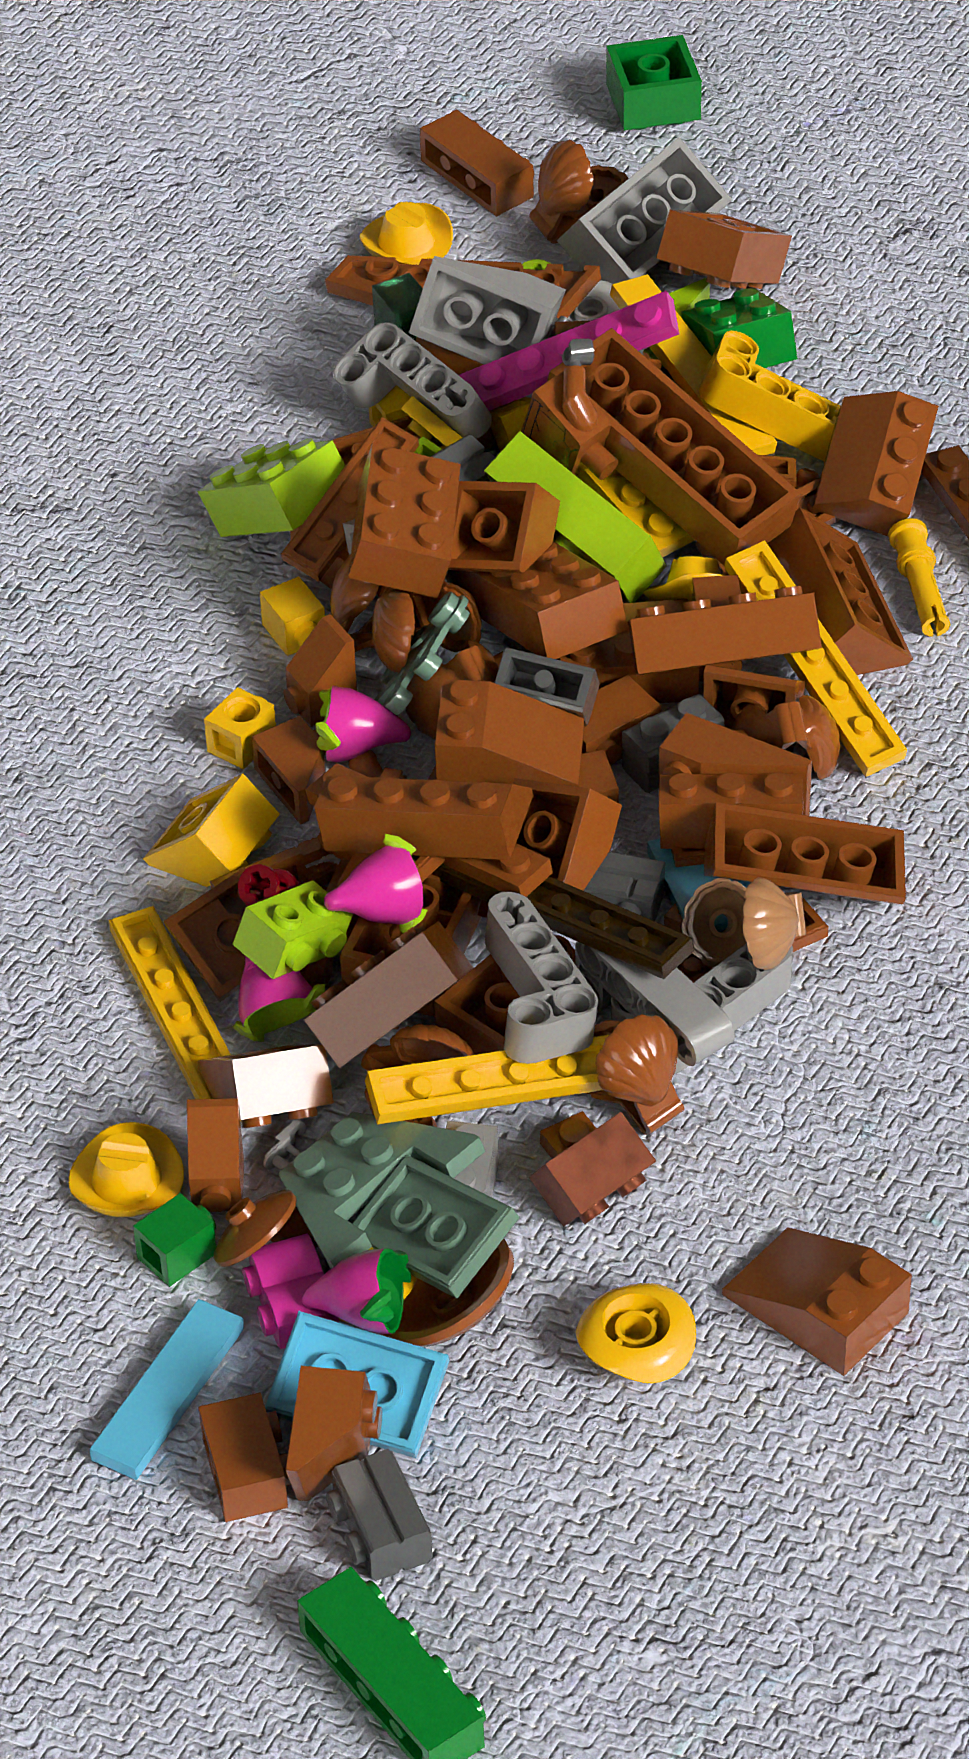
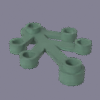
[374,591,470,716]

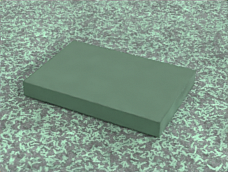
[353,1155,520,1299]

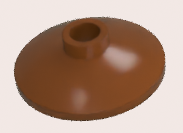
[214,1189,297,1267]

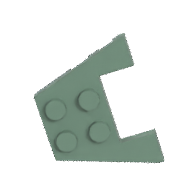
[278,1112,486,1269]

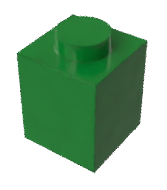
[133,1193,216,1287]

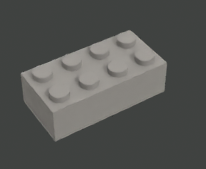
[557,137,733,284]

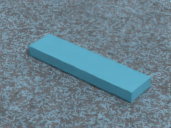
[89,1299,244,1480]

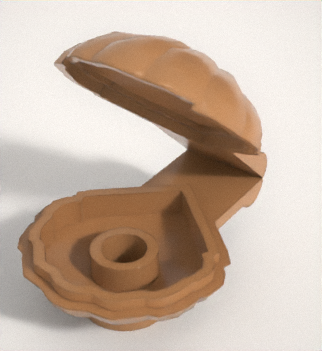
[682,877,806,970]

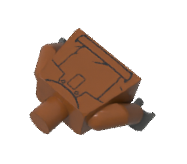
[521,339,619,480]

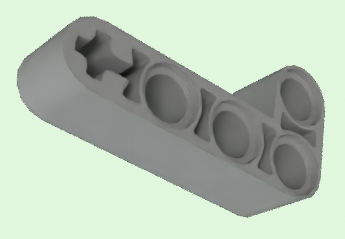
[333,323,492,438]
[484,892,598,1064]
[575,942,735,1066]
[611,943,793,1074]

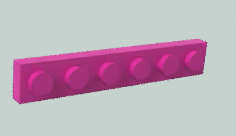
[459,291,679,411]

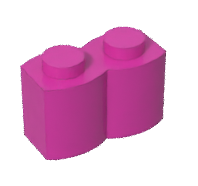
[242,1233,339,1349]

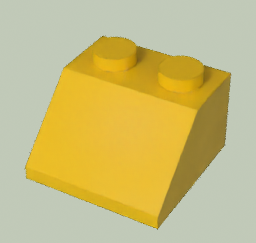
[143,773,280,887]

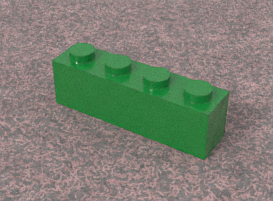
[297,1567,486,1759]

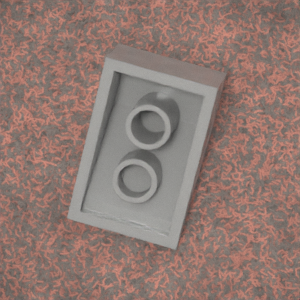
[409,256,566,365]

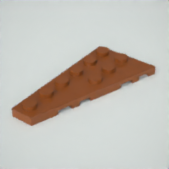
[325,255,601,319]

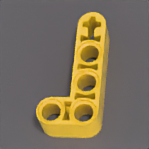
[699,330,840,462]

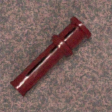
[238,864,327,906]

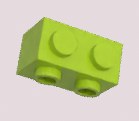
[233,880,353,979]

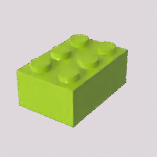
[197,438,345,537]

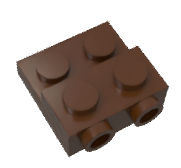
[164,867,256,1002]

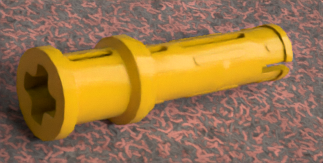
[888,518,950,637]

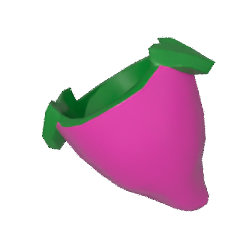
[302,1248,411,1335]

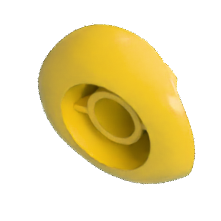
[359,202,453,265]
[642,556,742,602]
[68,1122,184,1217]
[576,1283,696,1383]

